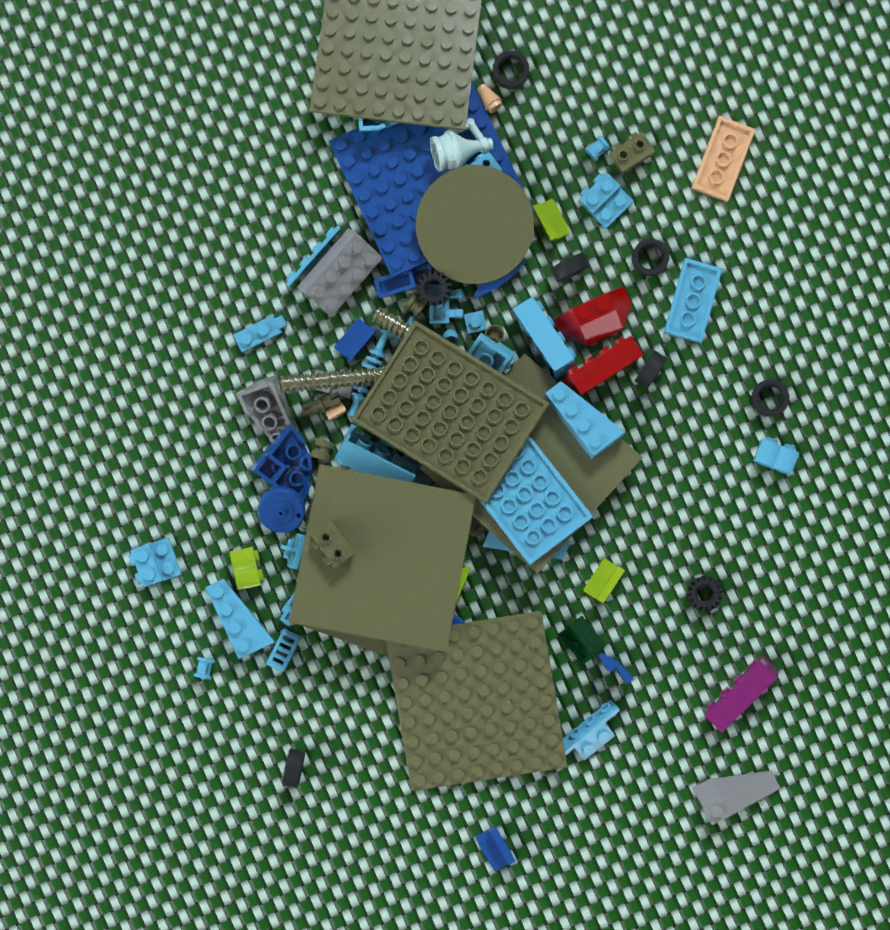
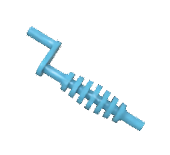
[348,316,417,417]

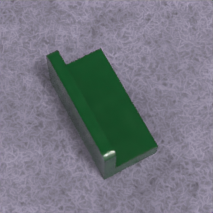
[559,616,606,665]

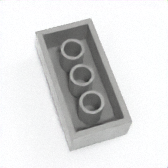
[297,228,383,317]

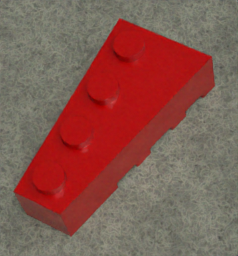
[561,336,644,396]

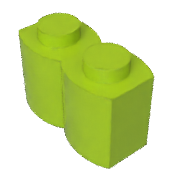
[229,547,264,590]

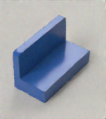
[334,318,376,362]
[476,826,516,871]

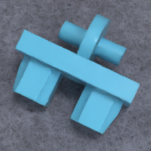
[280,533,306,570]

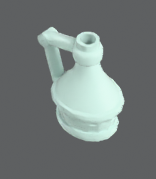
[430,118,493,172]

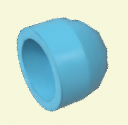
[442,329,458,345]

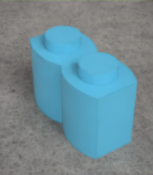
[753,437,799,475]

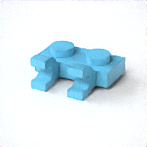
[429,284,464,324]

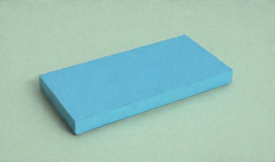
[664,258,723,344]

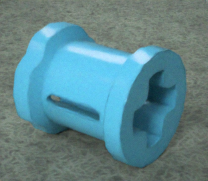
[585,136,611,161]
[194,657,215,680]

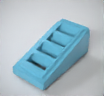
[266,628,301,672]

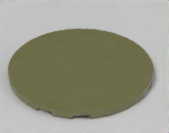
[416,165,534,284]

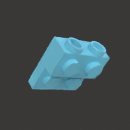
[578,172,634,229]
[468,333,515,375]
[128,537,182,587]

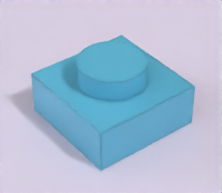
[464,310,487,334]

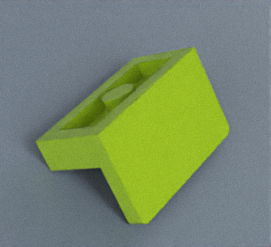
[533,199,570,243]
[583,558,625,603]

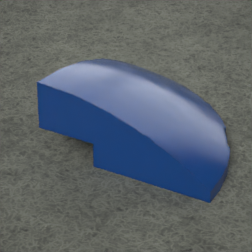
[250,424,312,501]

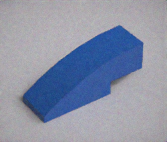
[474,258,527,299]
[374,263,439,299]

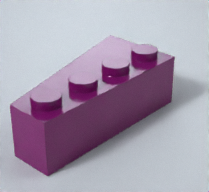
[705,654,779,733]

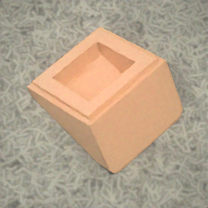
[324,403,347,421]

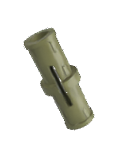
[301,391,342,417]

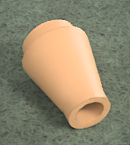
[476,84,503,113]

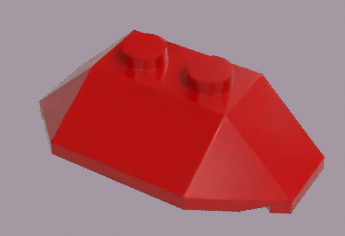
[553,287,632,346]

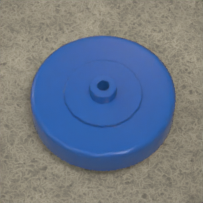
[258,486,305,533]

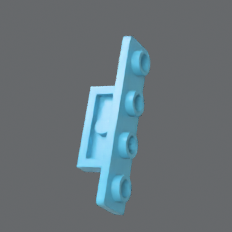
[286,225,341,288]
[563,700,620,761]

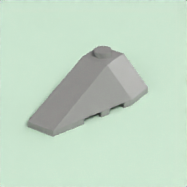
[237,374,296,443]
[692,771,781,825]

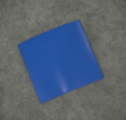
[596,653,634,684]

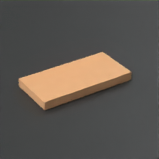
[691,115,756,202]

